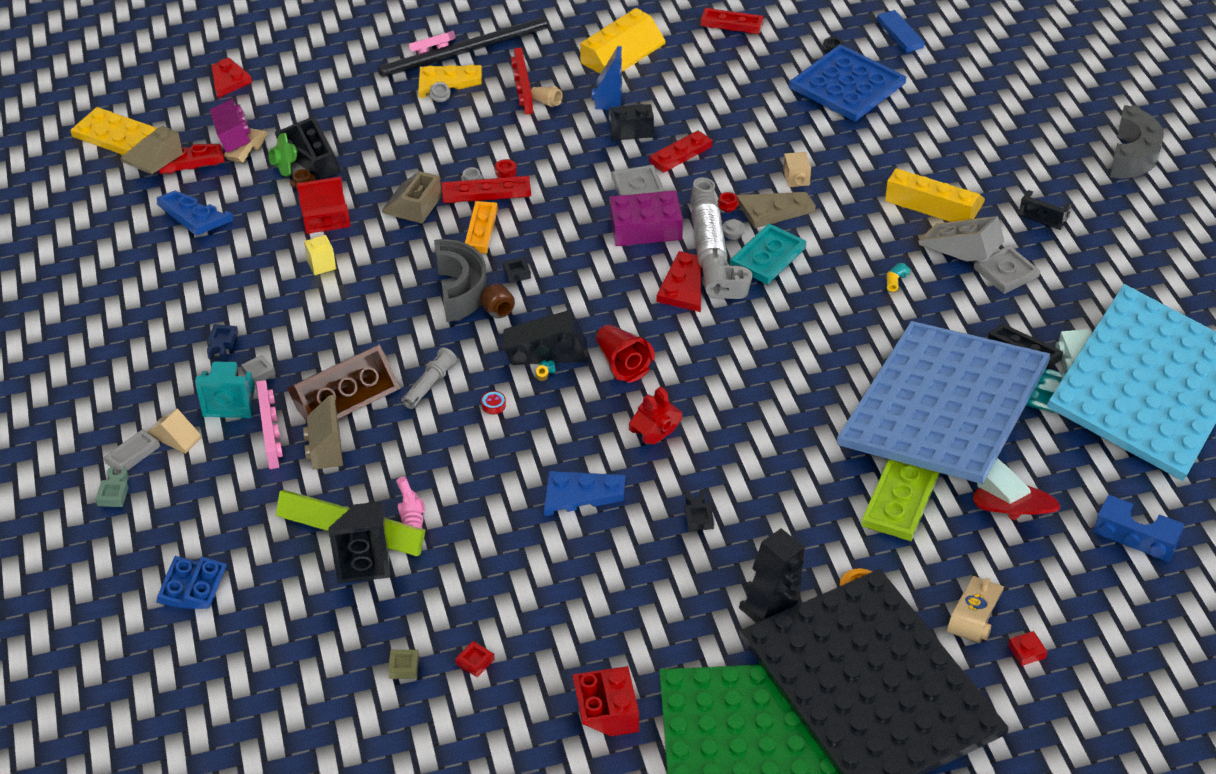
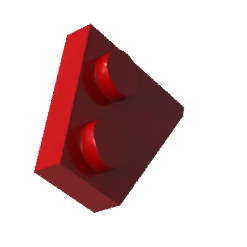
[212,57,252,98]

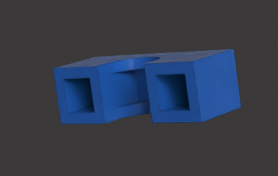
[1093,495,1185,562]

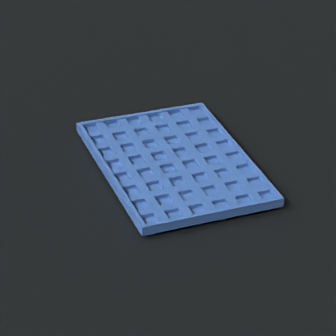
[837,321,1050,484]

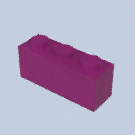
[210,99,251,153]

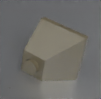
[121,126,183,175]

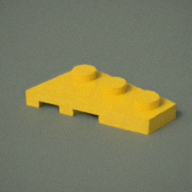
[418,65,482,98]

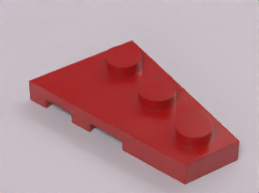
[159,144,224,174]
[656,251,701,312]

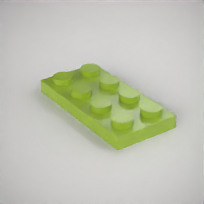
[861,459,940,541]

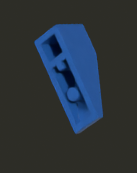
[591,46,622,110]

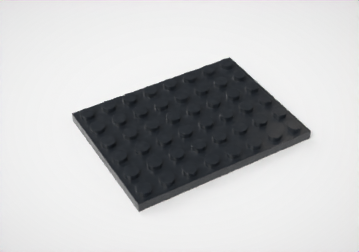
[740,569,1009,774]

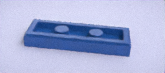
[877,10,925,53]

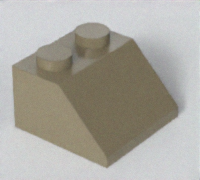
[303,395,343,470]

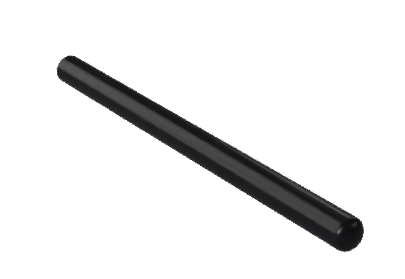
[378,17,547,78]

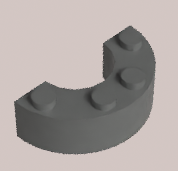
[1110,105,1164,178]
[434,239,487,322]

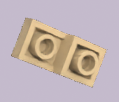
[223,129,268,163]

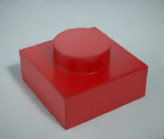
[1008,631,1047,666]

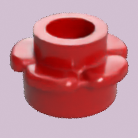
[717,192,739,212]

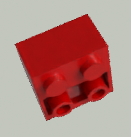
[573,666,639,736]

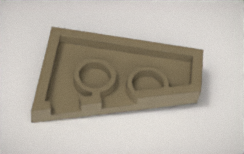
[736,192,816,229]

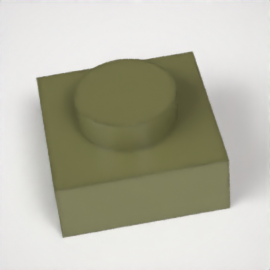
[388,650,419,679]

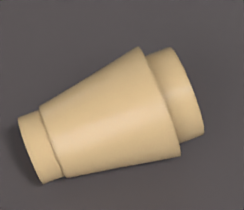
[531,86,563,107]

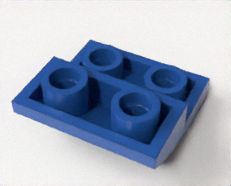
[156,555,227,609]

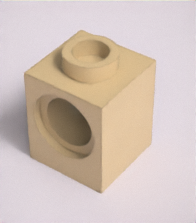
[783,152,811,187]

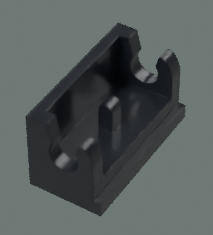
[1018,190,1071,230]

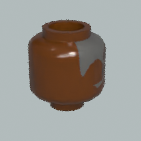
[480,284,515,318]

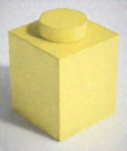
[304,235,336,276]

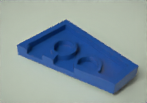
[157,190,233,236]

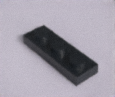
[988,323,1063,370]

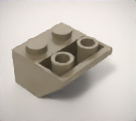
[382,171,442,224]

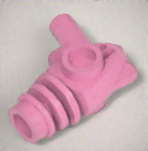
[396,476,425,528]

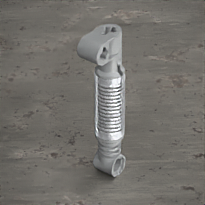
[690,177,752,299]

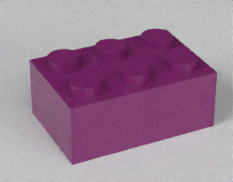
[609,191,683,246]

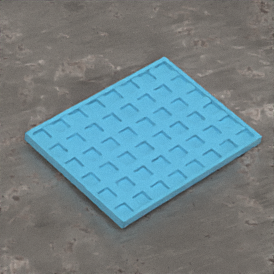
[1046,284,1216,481]

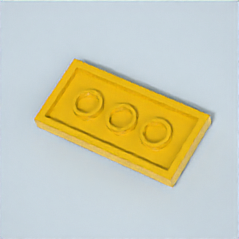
[70,107,157,155]

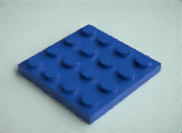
[789,44,906,122]

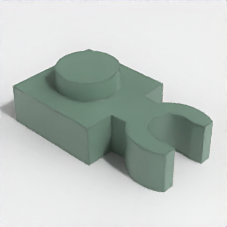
[95,467,129,507]

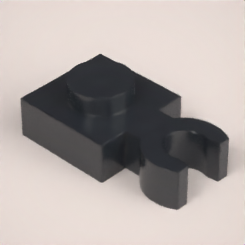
[684,490,714,532]

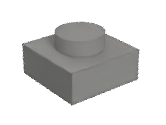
[241,355,276,385]

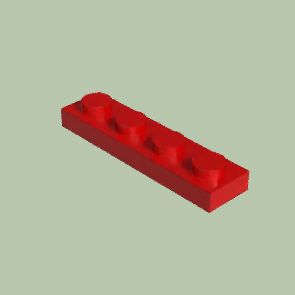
[511,48,533,115]
[442,176,531,203]

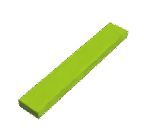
[275,490,425,556]

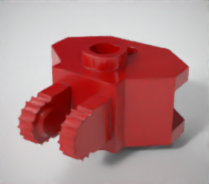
[629,387,682,444]

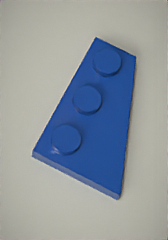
[544,471,626,516]

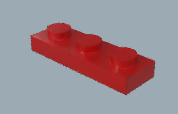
[701,8,764,34]
[649,130,712,173]

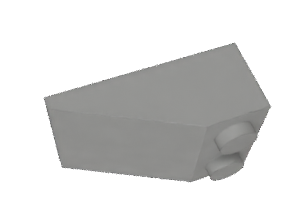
[918,216,1004,263]

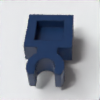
[207,324,238,361]

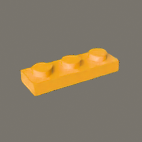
[465,201,498,254]

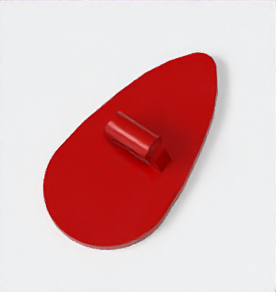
[973,485,1060,520]

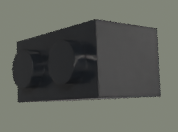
[609,104,654,141]

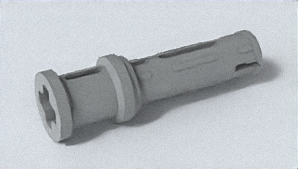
[401,347,457,409]

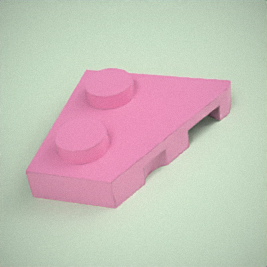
[409,30,456,54]

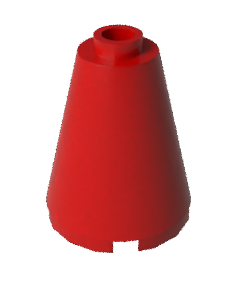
[596,325,655,383]

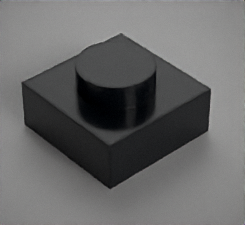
[502,257,531,283]

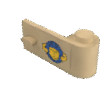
[947,576,1004,643]

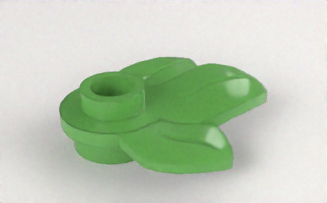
[269,133,297,176]

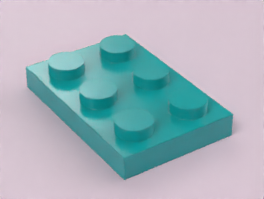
[730,223,807,285]

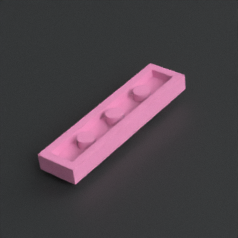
[256,380,283,469]

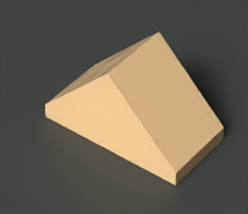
[147,409,201,454]

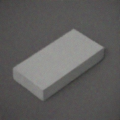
[104,429,160,474]

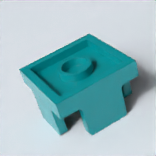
[195,362,255,418]

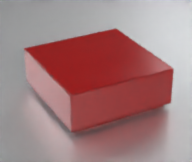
[455,641,495,678]

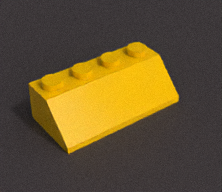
[580,8,666,74]
[885,168,985,222]

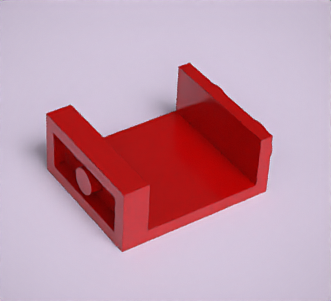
[297,177,351,234]

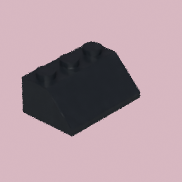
[328,501,391,584]

